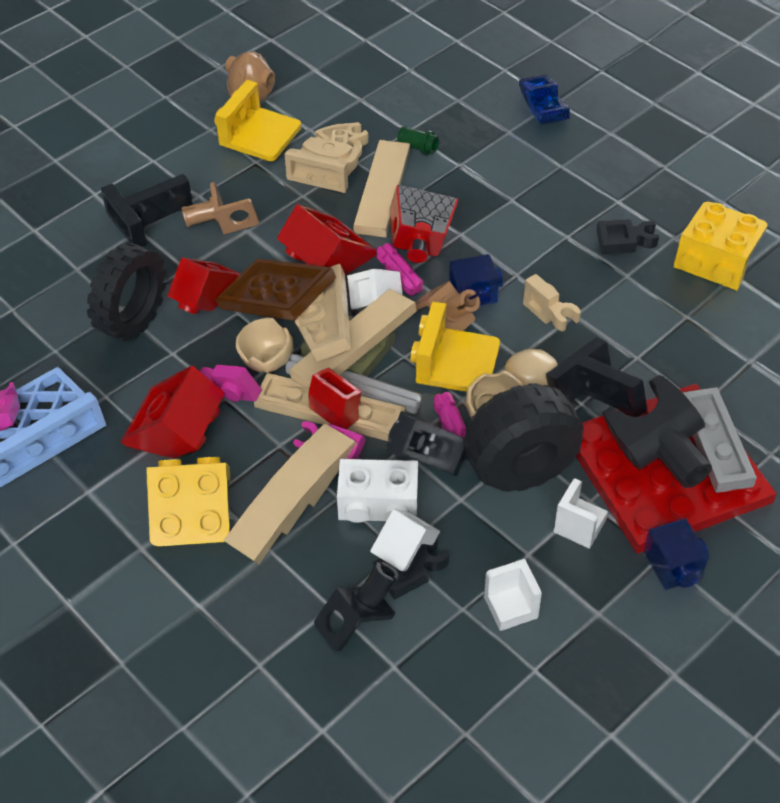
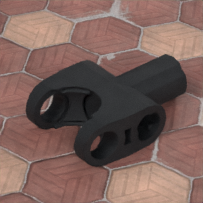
[602,375,712,488]

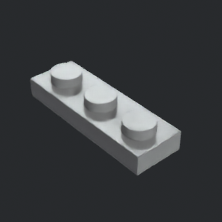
[683,387,757,493]

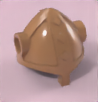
[225,51,275,101]

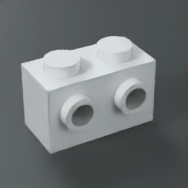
[337,459,418,523]

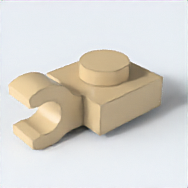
[523,274,581,332]

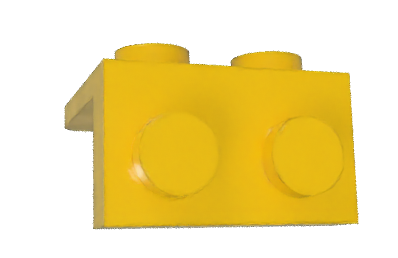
[215,80,301,161]
[673,202,767,291]
[410,301,500,392]
[147,457,231,547]

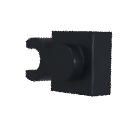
[596,219,659,254]
[373,538,449,600]

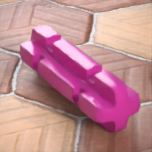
[376,243,423,296]
[433,392,467,455]

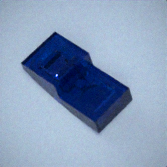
[519,74,570,124]

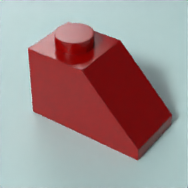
[167,257,240,314]

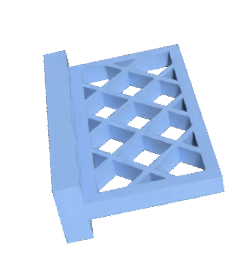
[0,367,107,488]

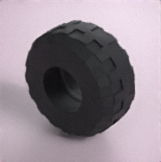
[464,383,584,492]

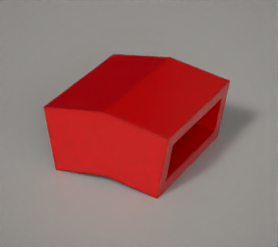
[308,367,362,430]

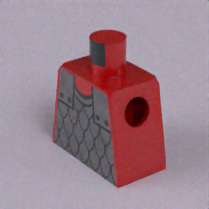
[389,185,458,263]

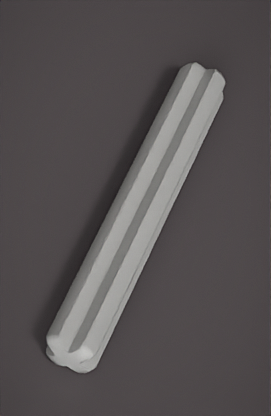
[285,354,422,414]

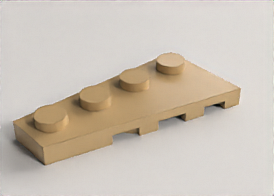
[295,264,351,362]

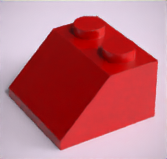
[277,204,377,275]
[120,365,225,459]

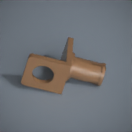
[182,182,259,234]
[415,281,480,331]

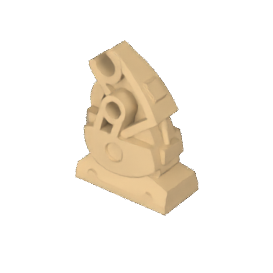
[285,122,368,193]

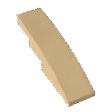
[224,423,357,564]

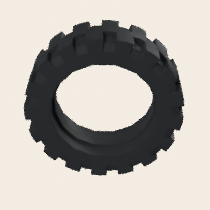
[87,243,167,341]

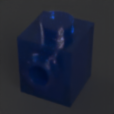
[449,254,503,306]
[644,518,709,590]

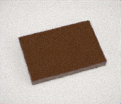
[215,258,336,321]

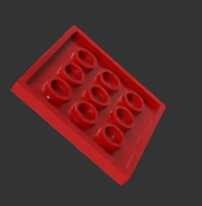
[575,383,777,554]

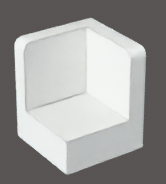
[347,269,403,311]
[554,478,608,549]
[370,509,440,571]
[484,559,542,631]

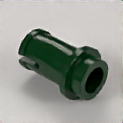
[397,126,439,156]

